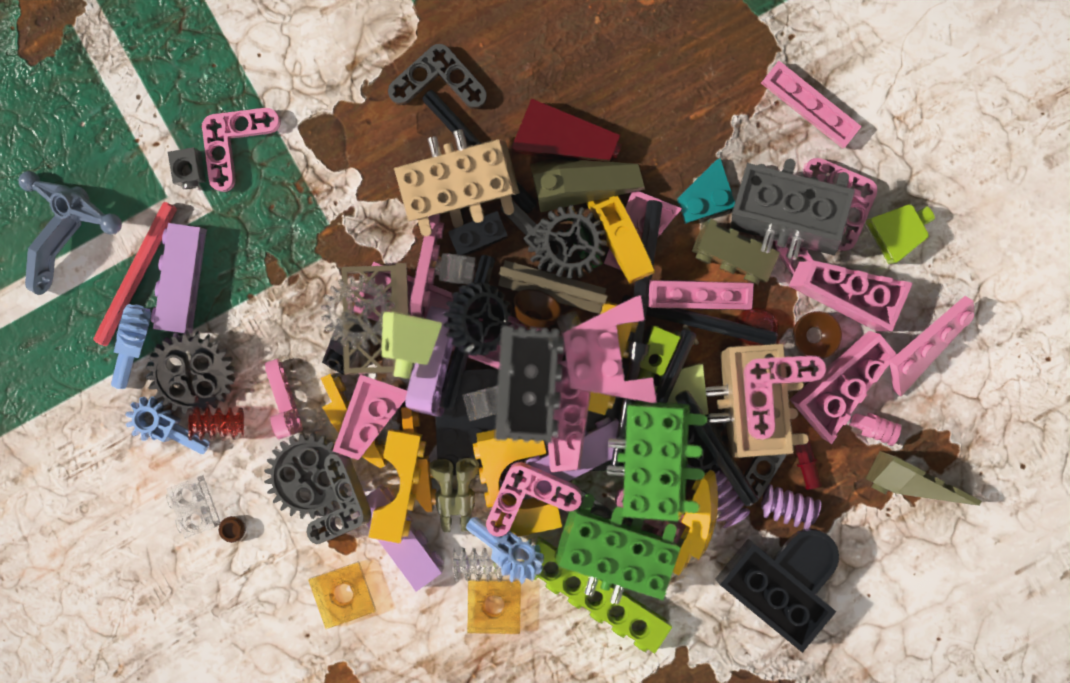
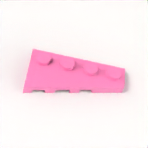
[410,213,444,319]
[889,296,974,396]
[548,361,591,472]

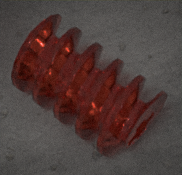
[188,407,244,441]

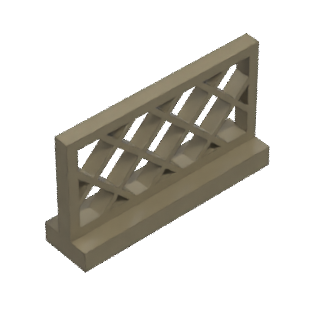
[498,260,607,314]
[342,263,408,375]

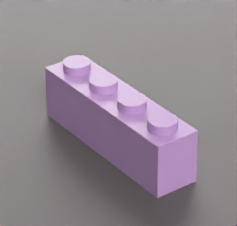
[151,223,207,333]
[523,416,626,493]
[358,484,444,592]

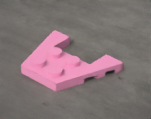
[562,296,656,403]

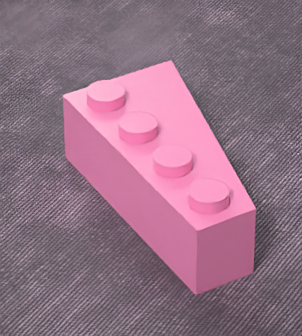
[789,261,913,331]
[789,331,896,444]

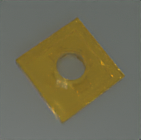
[308,561,376,629]
[467,579,521,634]

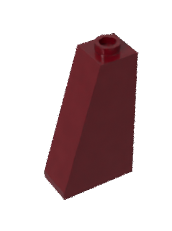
[511,98,622,162]

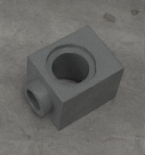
[167,147,206,190]

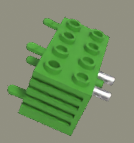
[607,401,707,521]
[554,494,681,605]

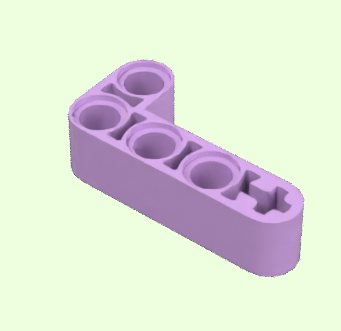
[406,306,453,417]

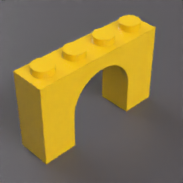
[473,430,562,537]

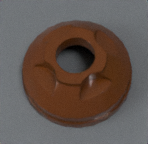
[512,289,561,330]
[792,311,842,359]

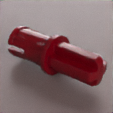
[794,437,822,490]

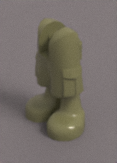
[429,458,480,532]

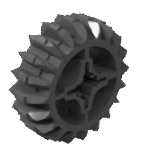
[534,205,607,279]

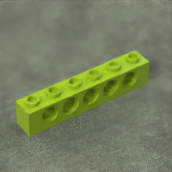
[522,536,672,654]

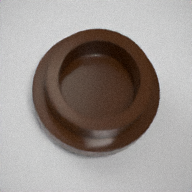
[218,516,246,543]

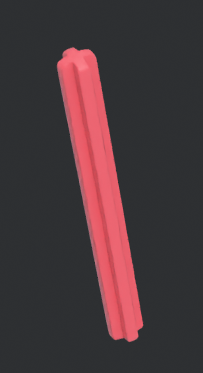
[94,202,177,346]

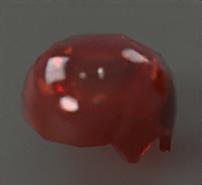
[735,307,779,346]

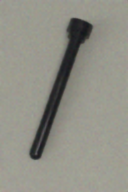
[611,341,650,471]

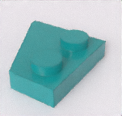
[677,158,735,224]

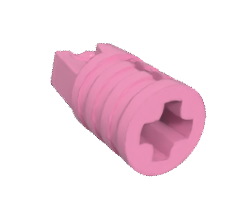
[849,413,901,446]

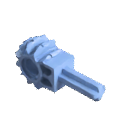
[111,304,151,389]
[125,396,210,454]
[466,517,544,584]

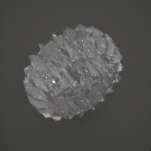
[321,275,395,349]

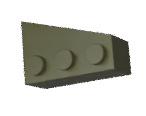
[691,218,780,285]

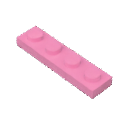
[761,61,862,149]
[648,280,754,309]

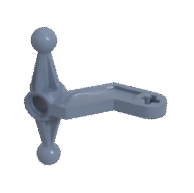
[18,171,122,295]

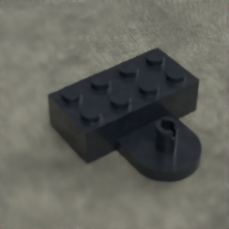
[715,528,839,653]

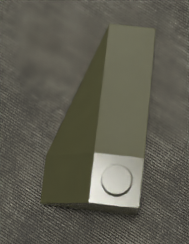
[530,158,645,212]
[866,451,982,506]

